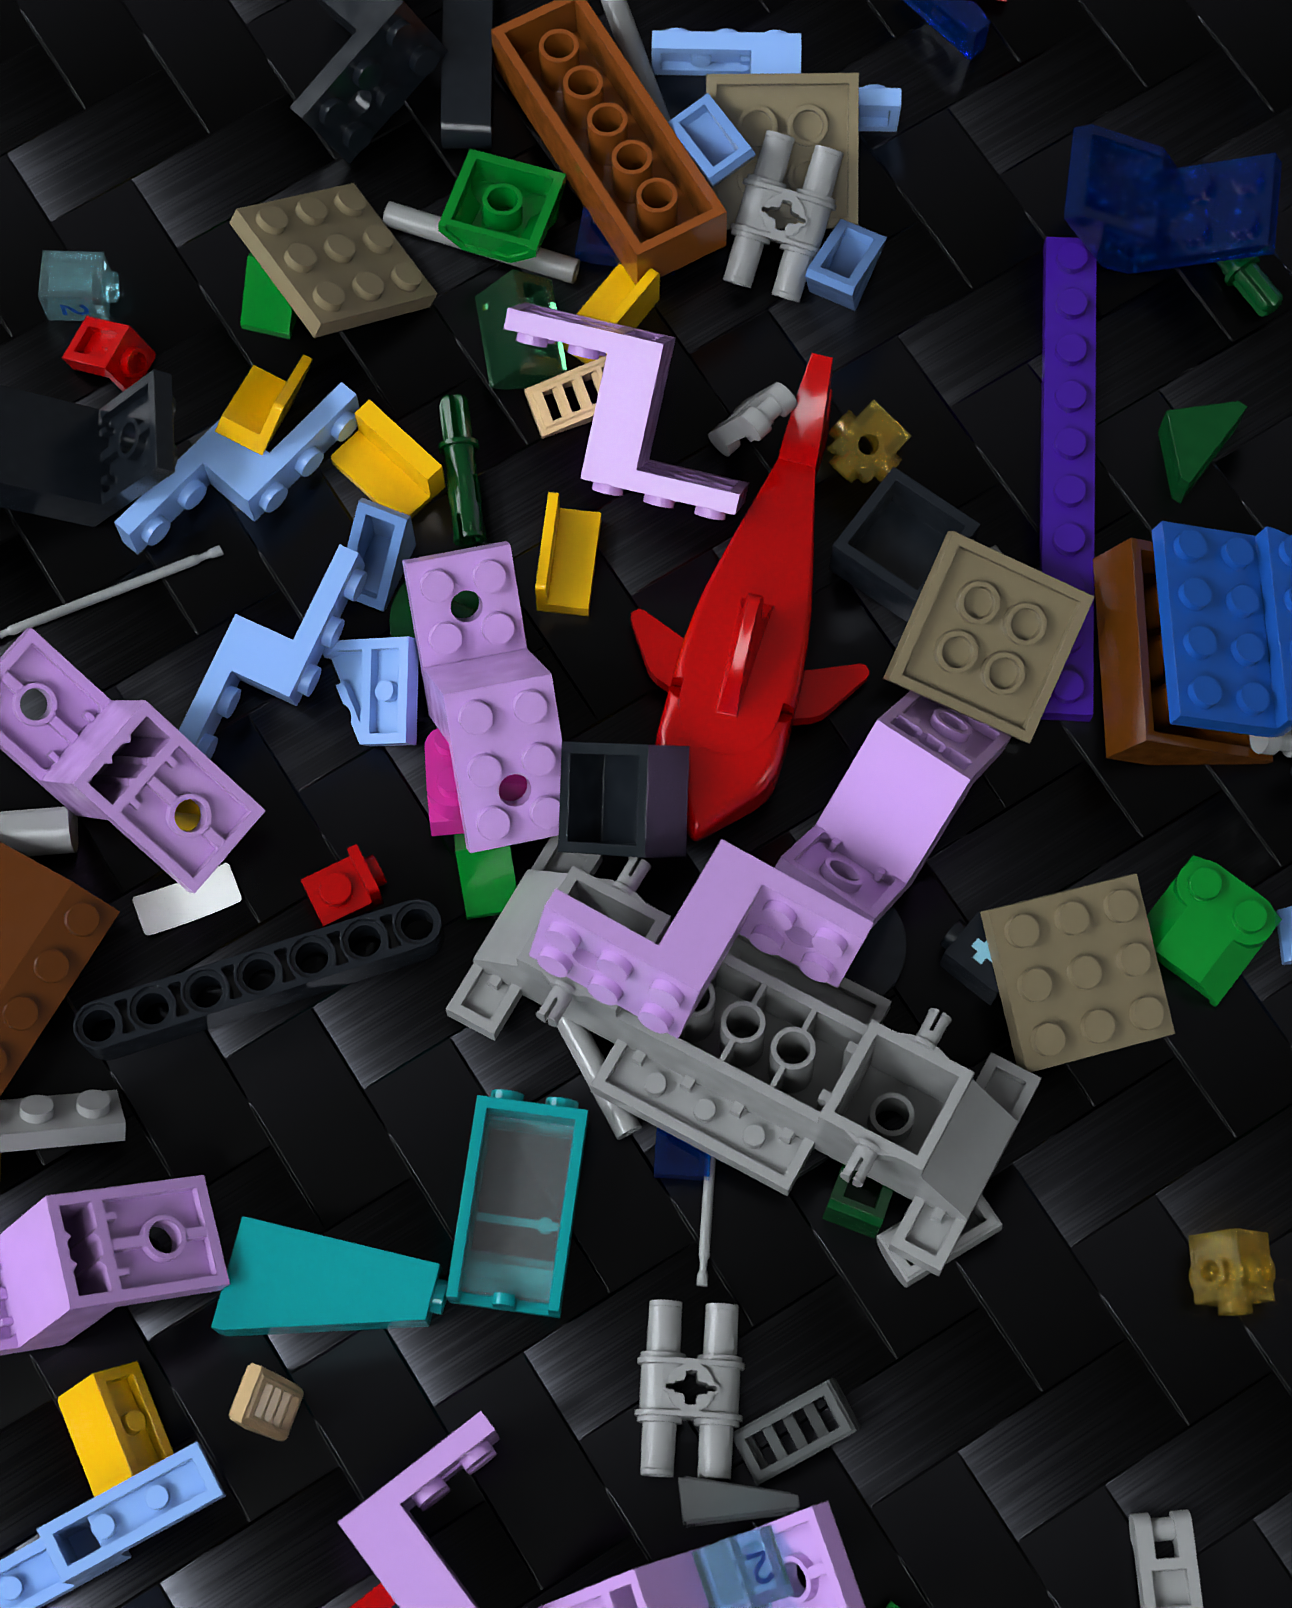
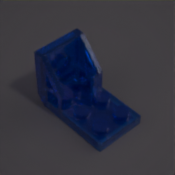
[1064,124,1282,274]

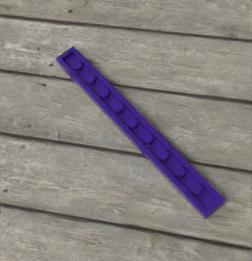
[1039,236,1097,722]

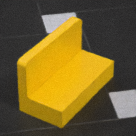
[558,263,660,364]
[215,354,313,455]
[331,399,446,519]
[535,492,602,617]
[58,1361,174,1497]

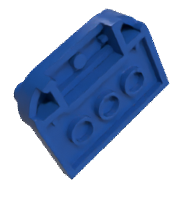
[1152,521,1292,738]

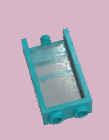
[446,1089,589,1318]

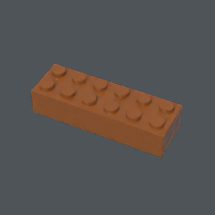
[491,0,727,285]

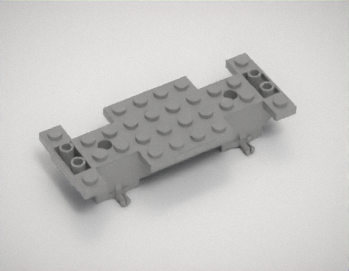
[446,835,1041,1276]

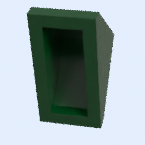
[1158,401,1247,504]
[822,1164,893,1239]

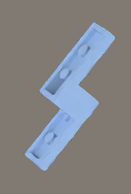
[651,28,901,132]
[114,382,359,555]
[179,544,367,759]
[0,1442,226,1608]

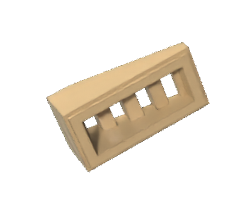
[524,355,607,439]
[229,1363,304,1441]

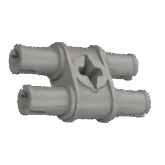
[723,130,844,303]
[634,1300,745,1481]

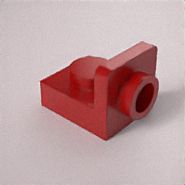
[62,316,156,391]
[301,844,387,928]

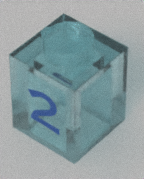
[38,251,119,321]
[691,1525,794,1608]

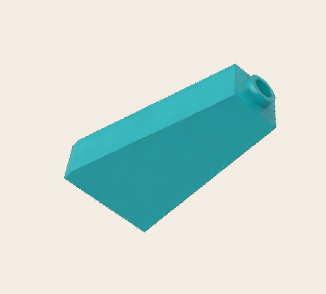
[211,1216,448,1337]

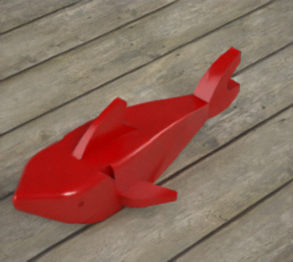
[631,353,870,841]

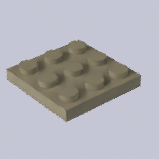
[706,73,859,230]
[230,183,437,338]
[883,531,1095,744]
[980,874,1175,1072]

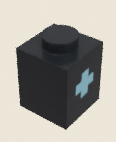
[940,911,1000,1006]

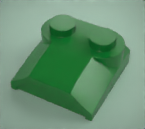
[438,149,566,263]
[1147,855,1282,1007]

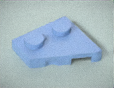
[323,636,419,747]

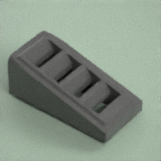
[733,1377,861,1486]
[678,1476,799,1528]

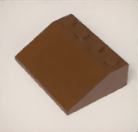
[1093,537,1273,765]
[0,842,120,1096]

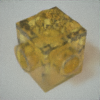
[827,400,911,483]
[1189,1228,1275,1316]

